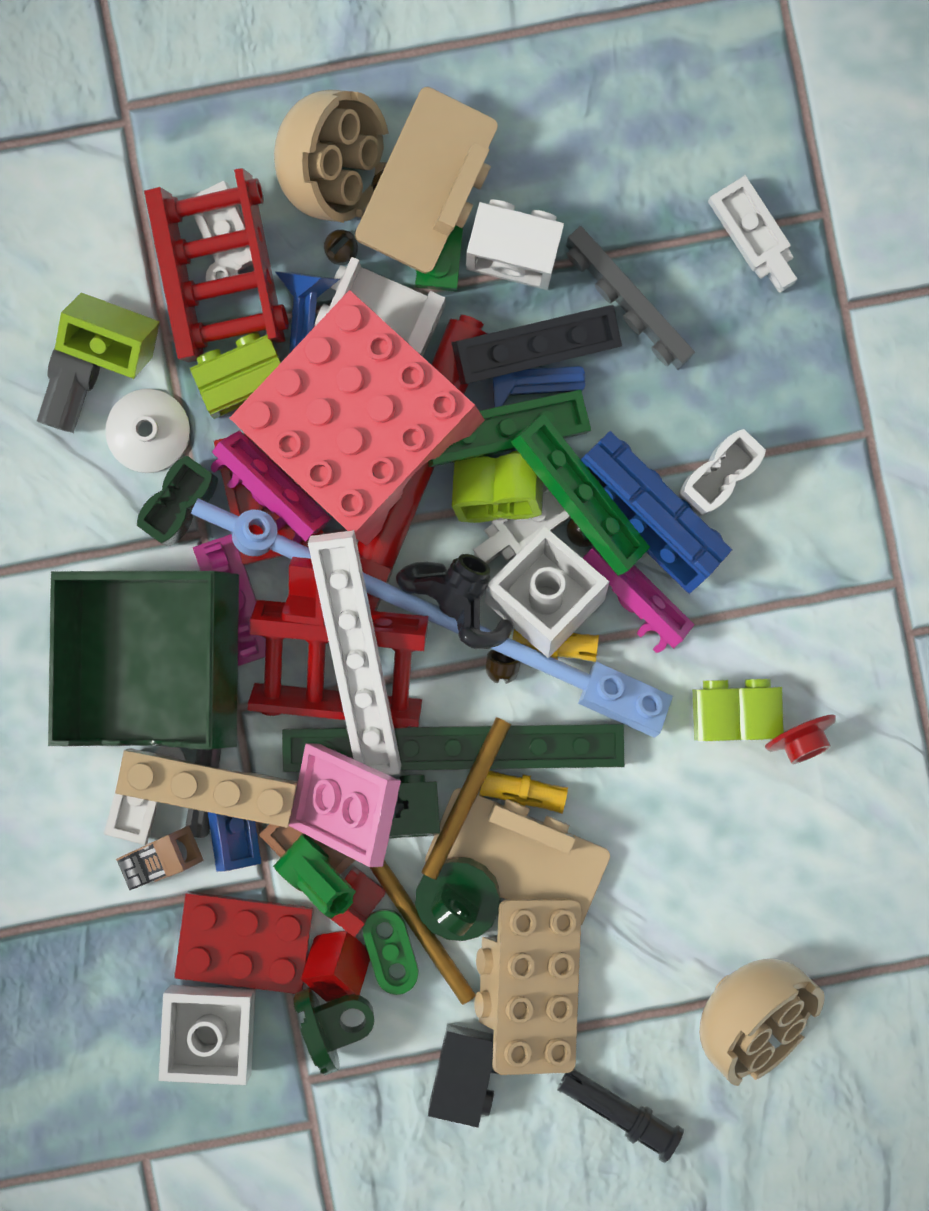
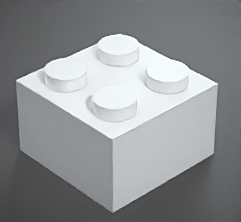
[466,199,564,290]
[485,527,609,658]
[159,985,256,1085]

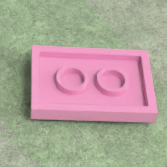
[289,743,401,867]

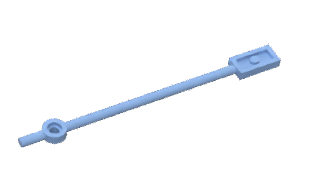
[191,498,673,738]

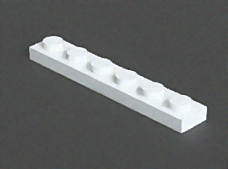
[308,530,401,775]

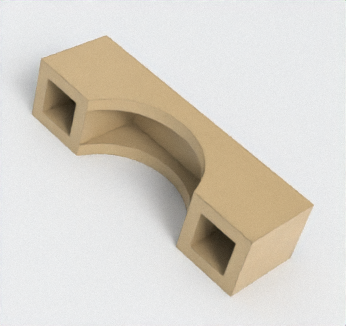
[115,748,298,828]

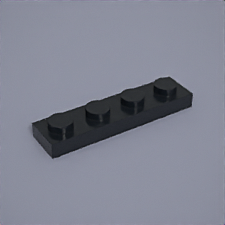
[451,305,622,384]

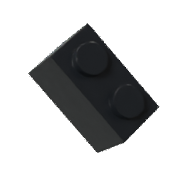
[428,1023,498,1128]

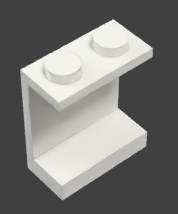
[314,257,446,357]

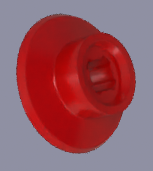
[765,714,836,764]

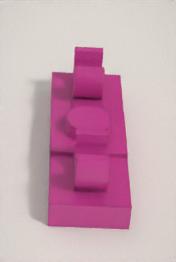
[211,430,332,544]
[192,534,266,667]
[583,547,695,653]

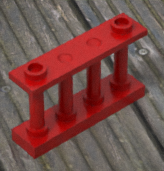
[144,168,289,363]
[247,600,429,728]

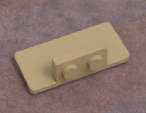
[355,87,498,273]
[425,788,610,925]
[474,899,582,1075]

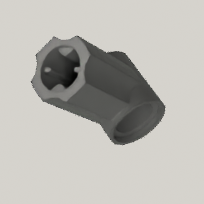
[37,348,100,434]

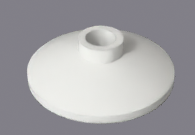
[106,389,190,473]

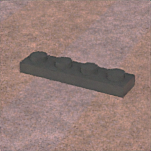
[566,226,695,370]

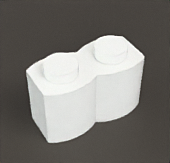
[679,429,766,516]

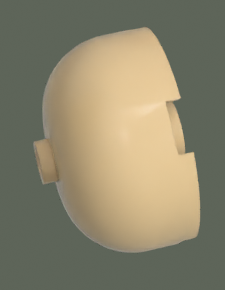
[274,90,389,223]
[699,959,824,1086]

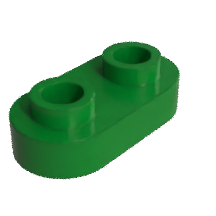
[363,908,419,995]

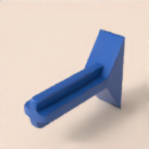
[275,271,340,354]
[493,366,585,408]

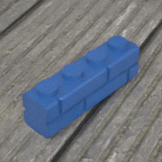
[581,431,732,594]

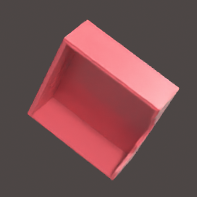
[229,290,485,546]

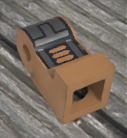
[116,825,204,891]

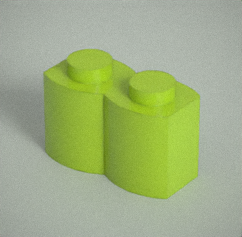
[452,451,543,523]
[692,679,784,741]

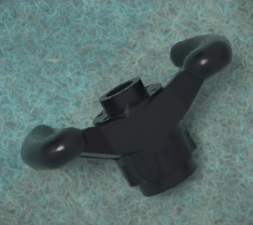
[396,554,513,649]

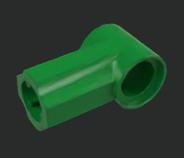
[273,833,356,919]

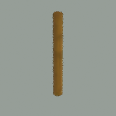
[421,717,512,880]
[369,860,476,1005]

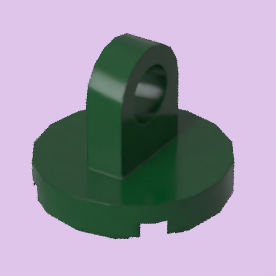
[415,857,501,941]
[293,988,374,1076]

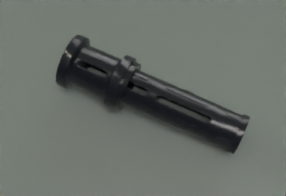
[557,1069,684,1163]

